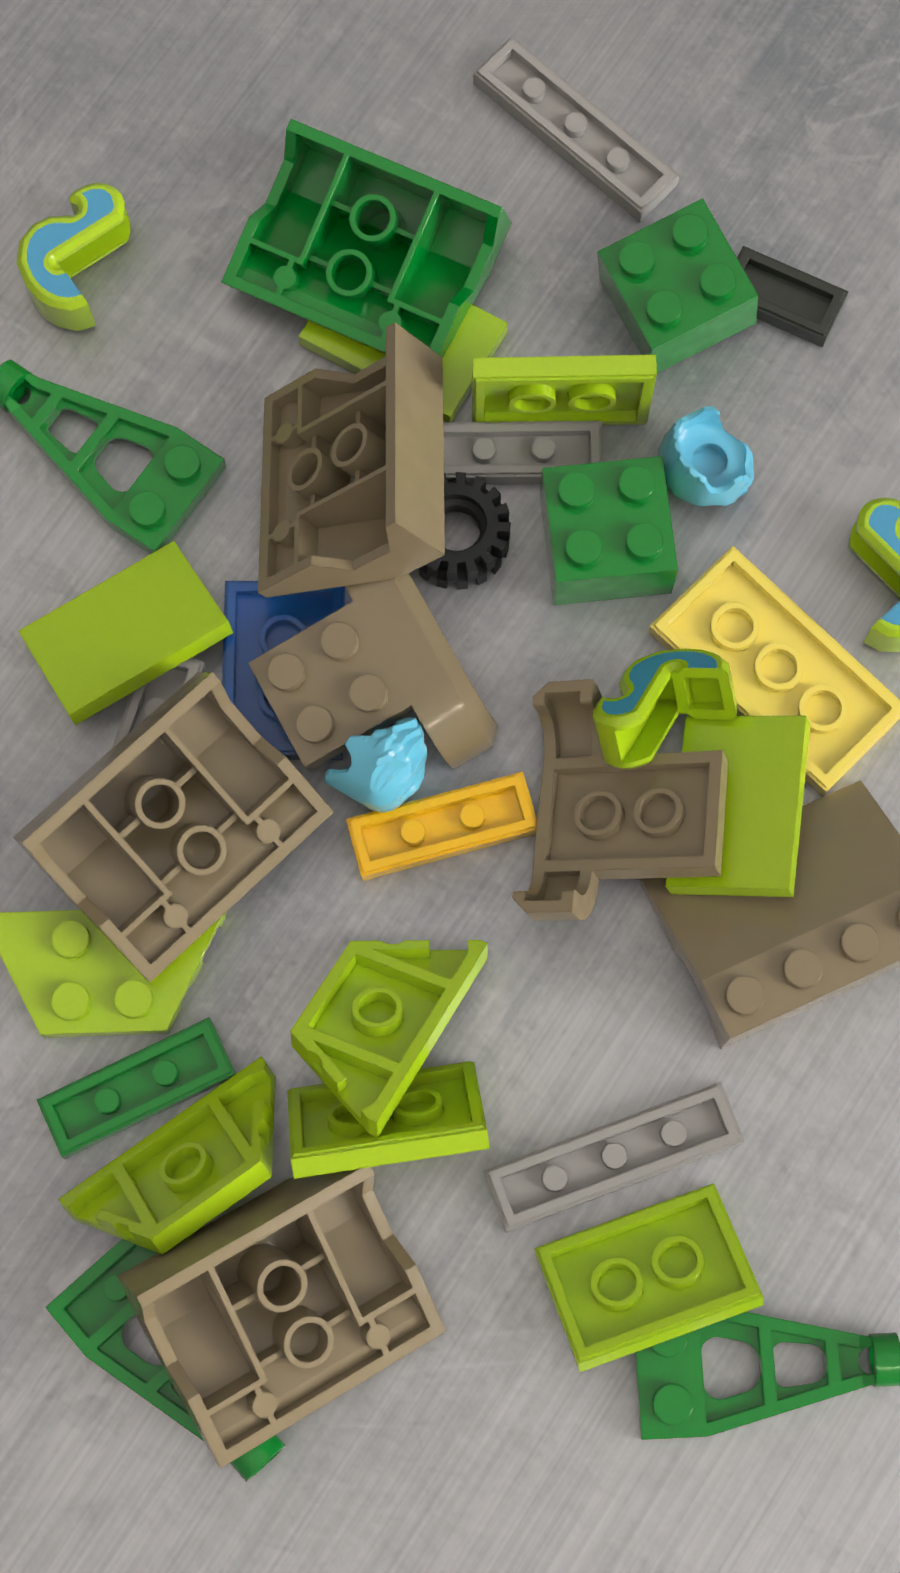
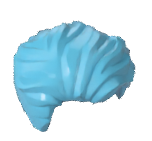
[658,406,754,506]
[324,717,428,812]

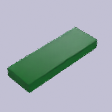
[37,1017,236,1159]

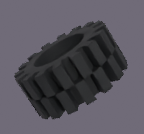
[419,472,511,590]

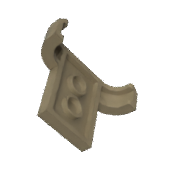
[248,573,498,771]
[512,679,728,921]

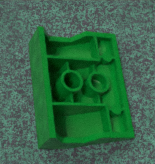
[221,119,512,358]

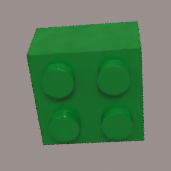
[597,198,758,373]
[540,456,678,606]

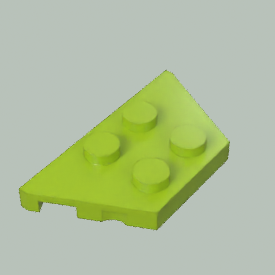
[0,910,226,1038]
[290,940,488,1137]
[58,1056,276,1255]

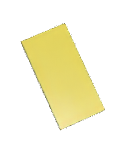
[648,546,900,797]

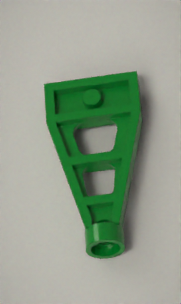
[0,360,226,554]
[45,1239,286,1482]
[635,1312,900,1440]

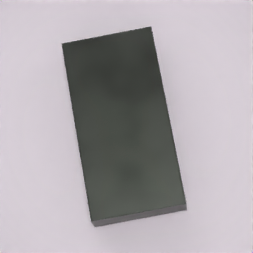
[737,246,849,348]

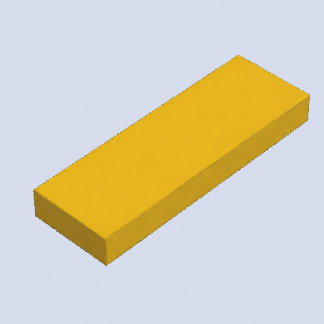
[346,771,538,881]

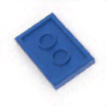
[222,581,346,760]

